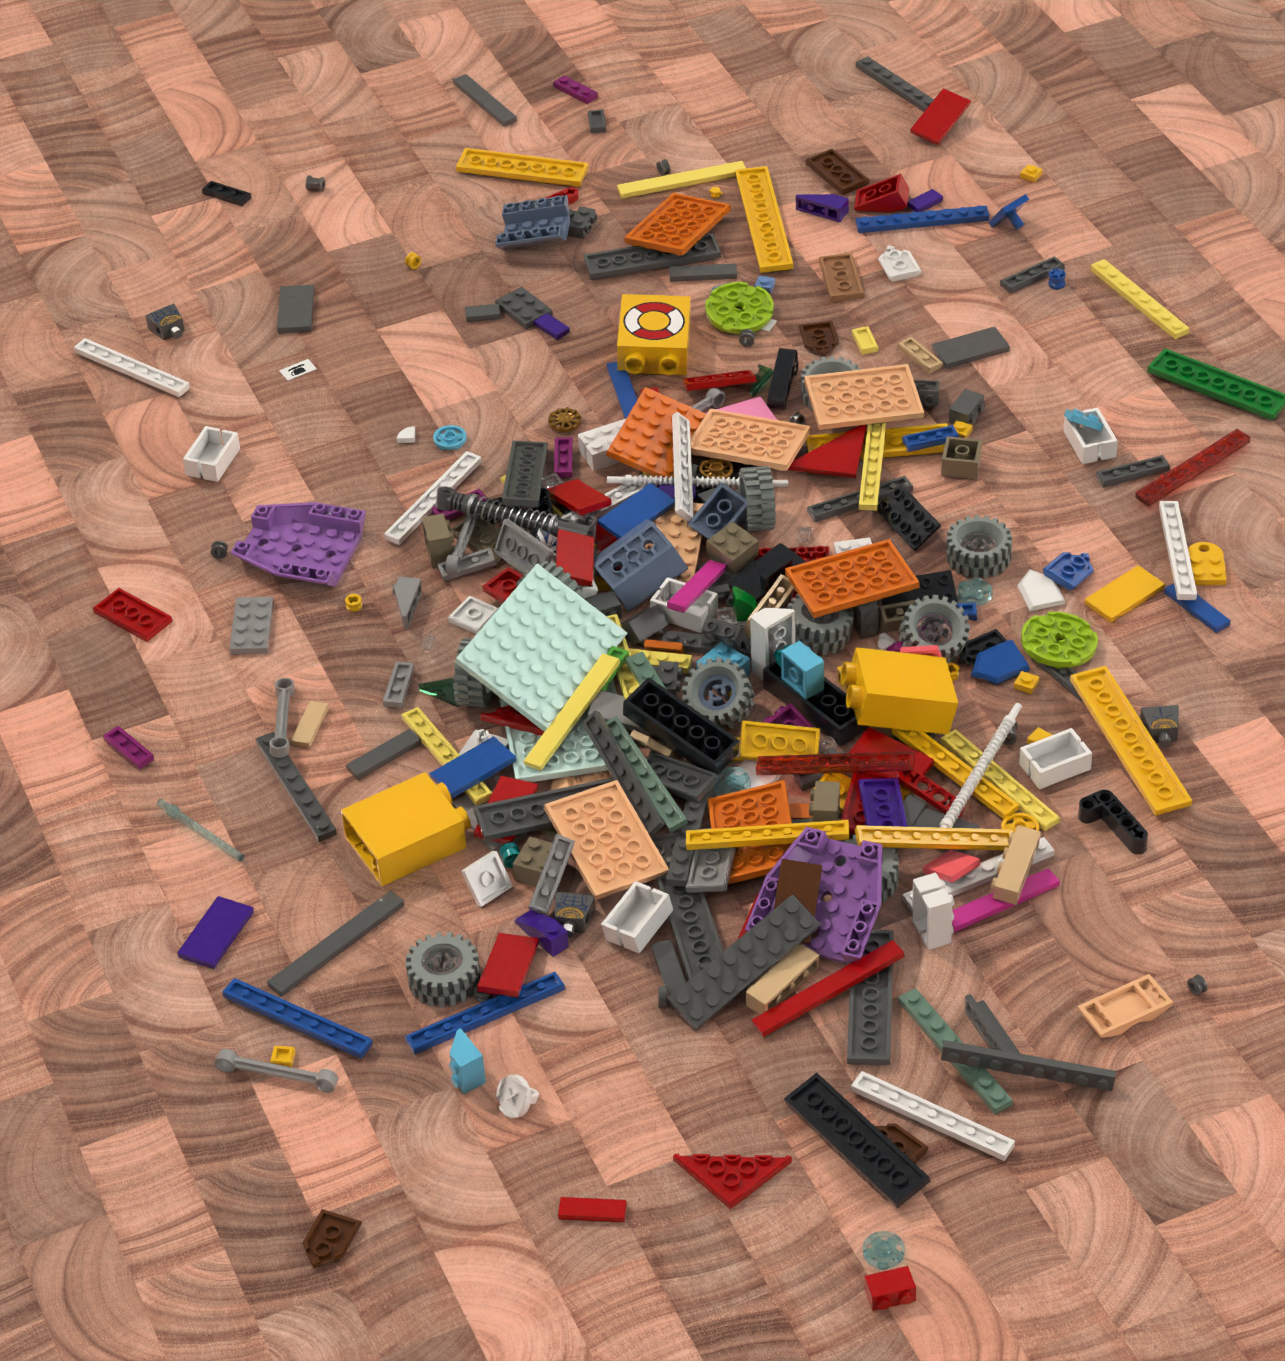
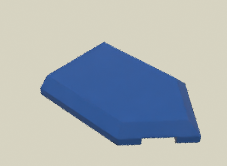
[1042,552,1094,590]
[971,640,1030,685]

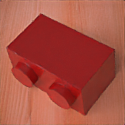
[864,1266,916,1311]

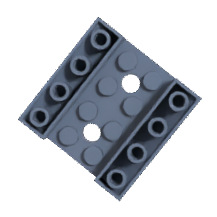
[495,195,570,250]
[593,519,688,612]

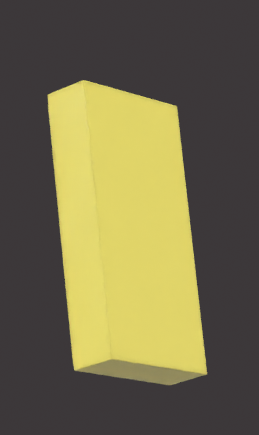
[852,326,878,355]

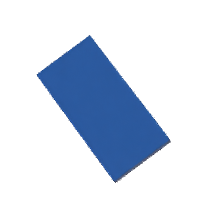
[598,483,675,539]
[429,736,517,798]

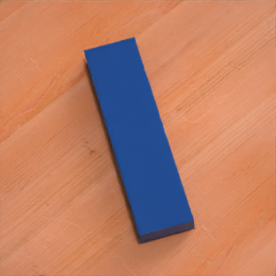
[1164,583,1231,633]

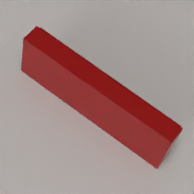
[558,1197,627,1223]

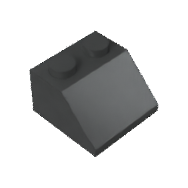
[621,604,668,645]

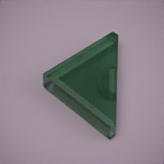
[749,364,773,397]
[418,678,460,707]

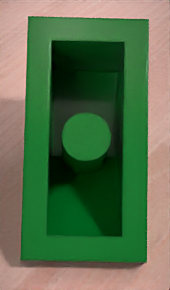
[732,586,758,622]

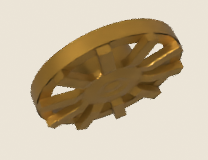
[548,407,581,432]
[699,458,733,479]

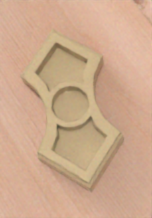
[630,730,679,759]

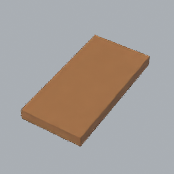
[819,253,864,302]

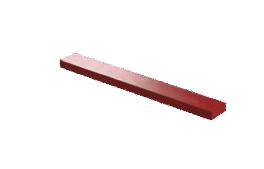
[751,940,905,1037]

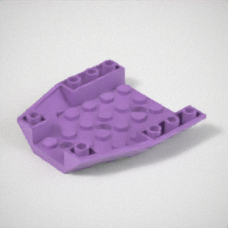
[231,502,366,587]
[745,827,883,964]

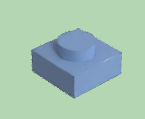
[754,276,775,294]

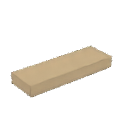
[898,337,943,374]
[291,700,329,748]

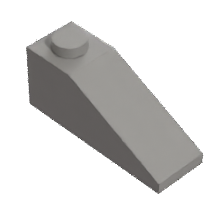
[393,576,422,630]

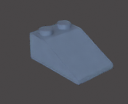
[688,482,747,539]

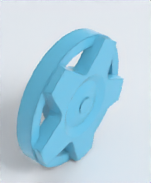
[433,425,467,450]

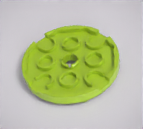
[705,282,774,335]
[1021,611,1098,669]

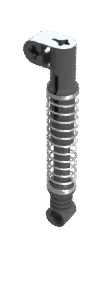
[436,487,597,538]

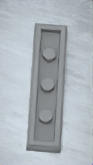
[528,834,575,916]

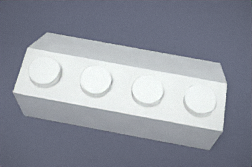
[750,608,795,681]

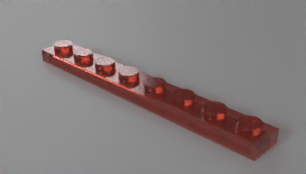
[1135,429,1251,507]
[755,751,915,775]

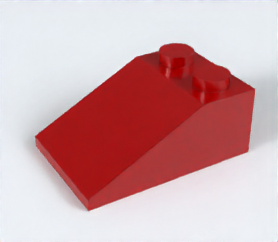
[854,174,910,212]

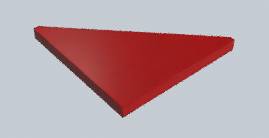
[788,424,867,478]
[480,705,544,736]
[673,1154,792,1209]

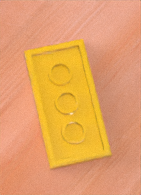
[1084,565,1165,623]
[739,720,820,767]

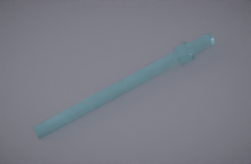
[157,799,245,862]

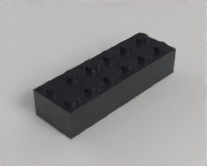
[763,661,869,746]
[623,677,740,774]

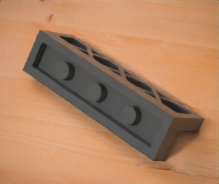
[965,994,1021,1054]

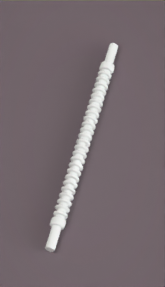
[607,475,788,488]
[940,703,1022,828]

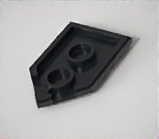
[959,629,1007,665]

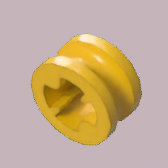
[405,252,421,269]
[345,594,362,612]
[947,663,959,681]

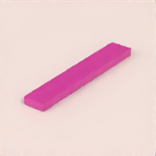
[667,560,727,613]
[952,868,1060,932]

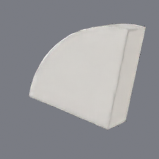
[397,426,415,443]
[878,632,897,651]

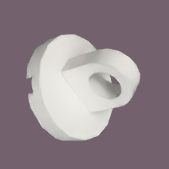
[496,1074,539,1118]

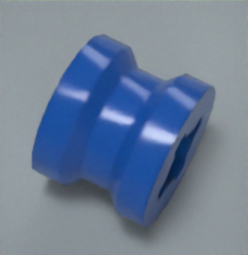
[1048,268,1066,290]

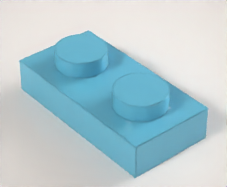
[1064,409,1103,431]

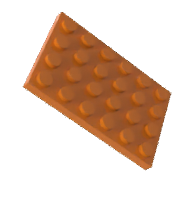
[624,193,731,256]
[606,387,706,478]
[785,539,920,618]
[707,780,793,884]

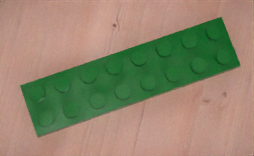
[1147,348,1285,421]

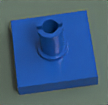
[988,194,1030,230]

